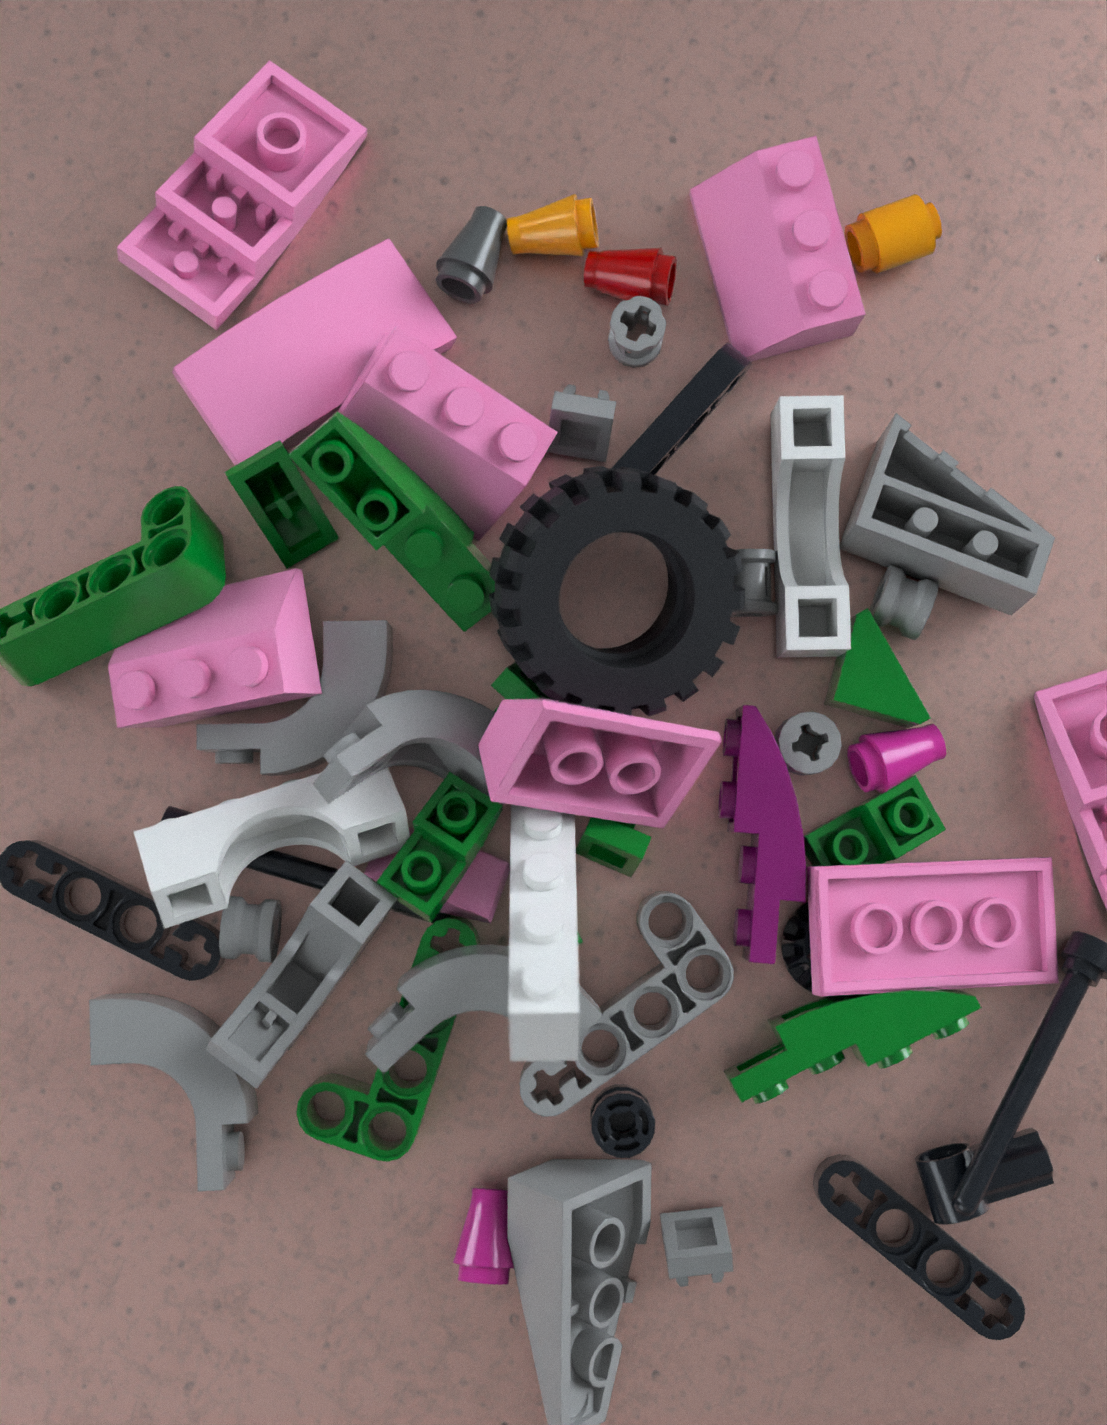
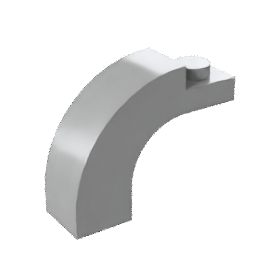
[197,620,393,776]
[313,690,505,807]
[205,861,397,1089]
[365,944,603,1074]
[89,993,258,1191]

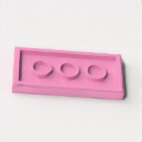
[807,857,1059,996]

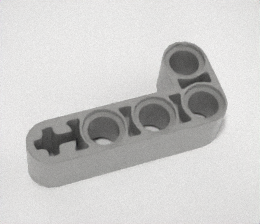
[520,891,734,1117]

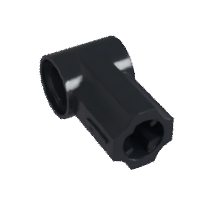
[915,1128,1054,1225]

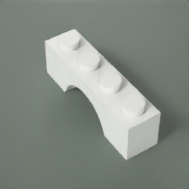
[770,395,851,658]
[134,767,410,929]
[508,805,579,1061]

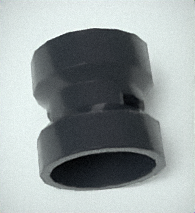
[590,1084,655,1158]

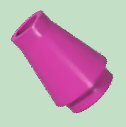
[847,723,946,793]
[453,1188,514,1285]

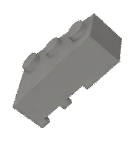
[840,413,1055,616]

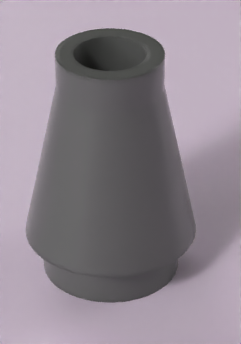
[436,206,507,303]

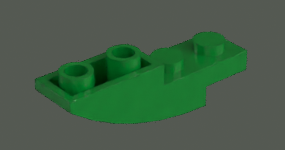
[288,411,495,632]
[724,989,981,1104]

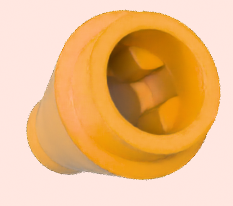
[507,194,599,256]

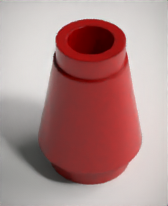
[584,248,677,306]

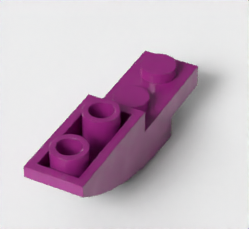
[718,705,806,964]

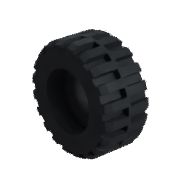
[489,466,745,716]

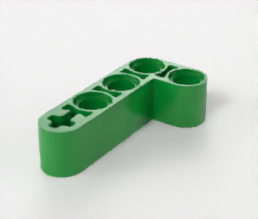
[0,486,226,687]
[296,915,480,1162]

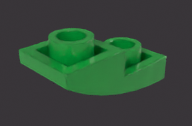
[377,772,503,923]
[803,775,946,866]

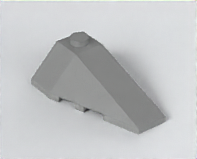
[507,1159,652,1425]

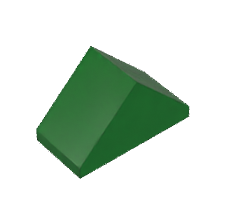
[225,440,339,569]
[824,608,931,728]

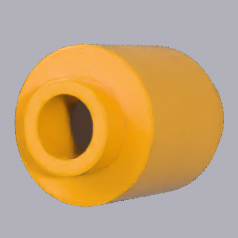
[845,194,942,274]

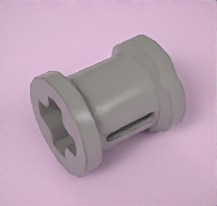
[608,296,666,368]
[731,549,778,617]

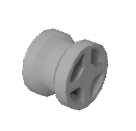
[869,565,939,640]
[774,711,842,776]
[219,896,282,963]

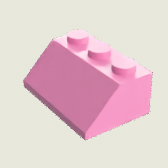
[689,136,866,362]
[338,326,558,541]
[108,568,322,728]
[478,699,722,829]

